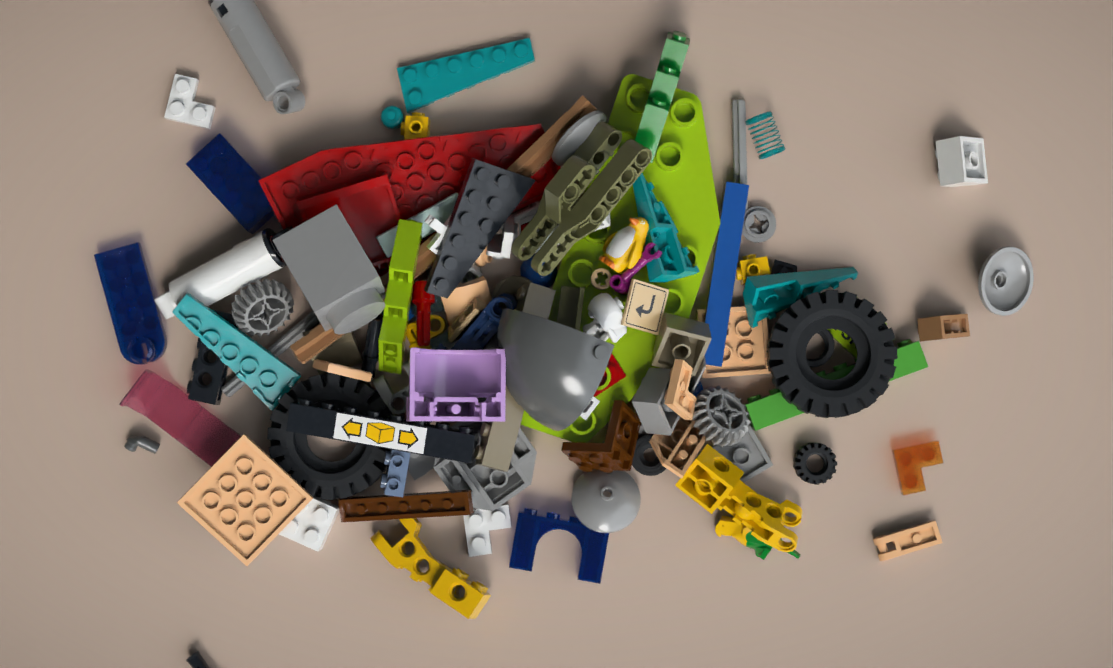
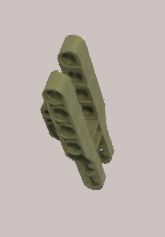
[511,122,652,276]

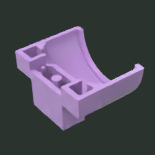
[406,348,506,422]

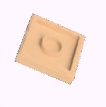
[313,359,372,382]

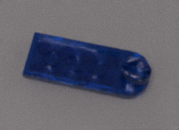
[94,242,167,365]

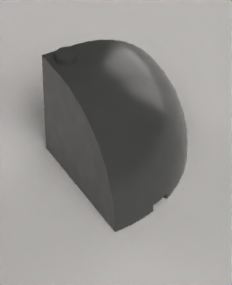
[497,308,614,431]

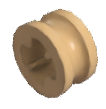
[591,268,612,290]

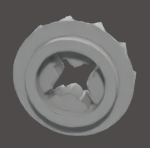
[742,206,776,243]

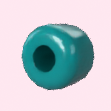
[380,105,404,130]

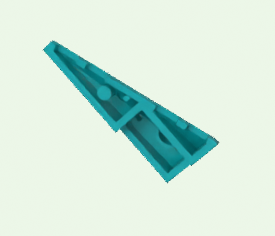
[633,173,700,282]
[743,267,858,328]

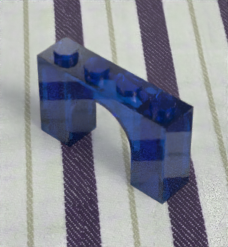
[509,508,609,584]

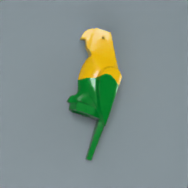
[715,516,801,560]

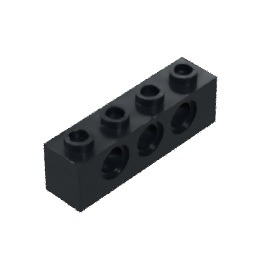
[187,309,238,405]

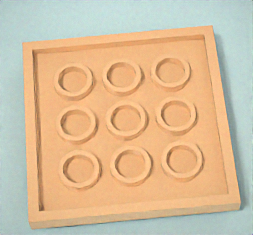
[177,433,313,566]

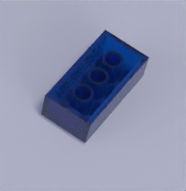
[186,133,275,234]

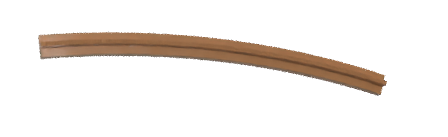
[290,95,597,364]

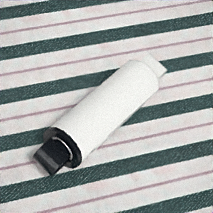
[154,225,293,319]

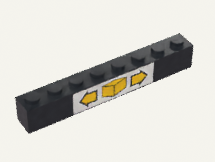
[286,398,479,463]

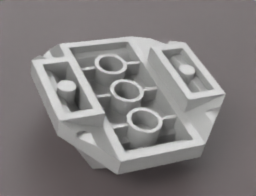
[433,421,537,511]

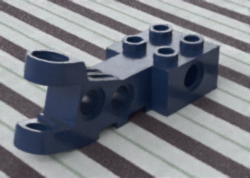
[435,292,518,350]

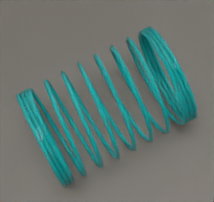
[745,111,786,159]

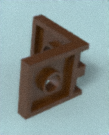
[561,400,641,473]

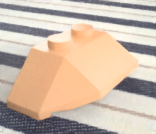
[649,407,710,478]

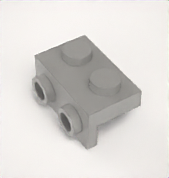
[486,214,518,259]

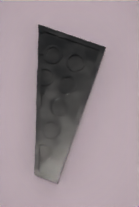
[424,158,536,299]

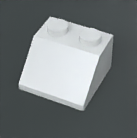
[935,136,988,187]

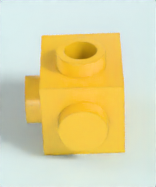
[401,112,430,140]
[736,254,770,285]

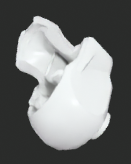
[583,293,627,343]

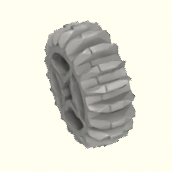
[231,278,295,337]
[692,385,751,447]

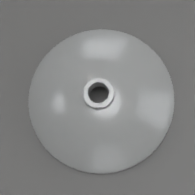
[552,110,607,166]
[978,247,1034,316]
[571,470,641,533]

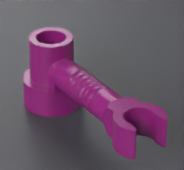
[609,242,662,294]

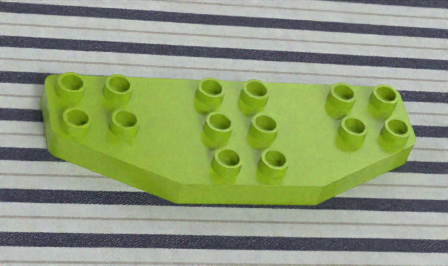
[520,74,720,443]

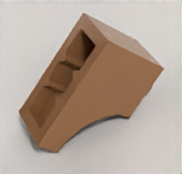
[917,314,970,342]

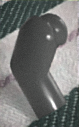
[124,436,160,454]

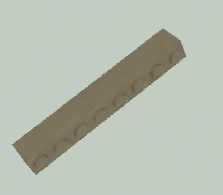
[474,282,556,472]

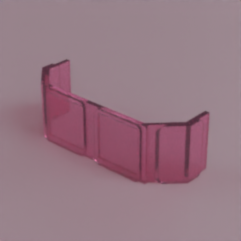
[119,369,241,467]

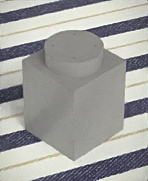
[273,204,386,335]

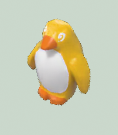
[599,217,649,274]

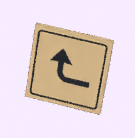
[621,279,669,335]

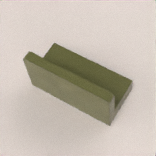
[557,286,585,331]

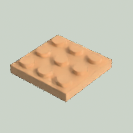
[696,306,771,379]

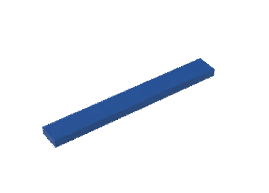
[704,182,749,367]

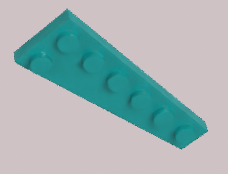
[397,38,535,113]
[172,292,301,411]

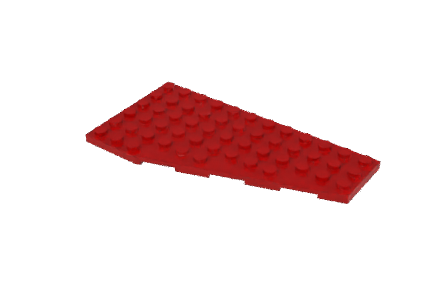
[258,123,561,277]

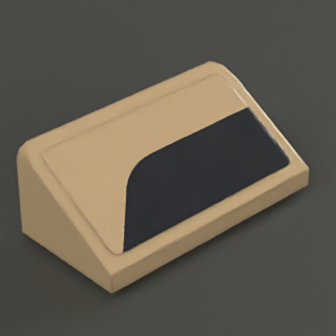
[448,297,488,343]

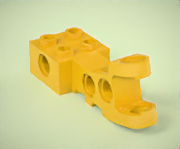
[675,444,802,552]
[370,518,491,619]

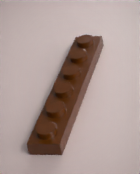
[338,490,474,523]

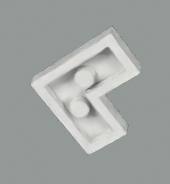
[164,74,216,129]
[463,504,512,557]

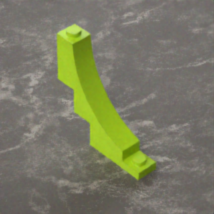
[379,219,423,374]

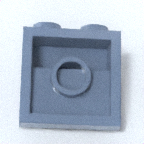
[380,449,410,497]

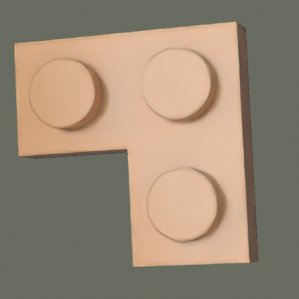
[664,359,697,420]

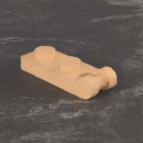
[873,520,943,561]

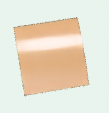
[440,276,492,327]

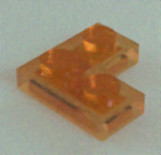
[892,440,943,495]

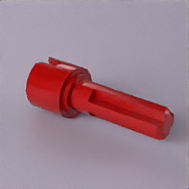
[412,281,435,347]

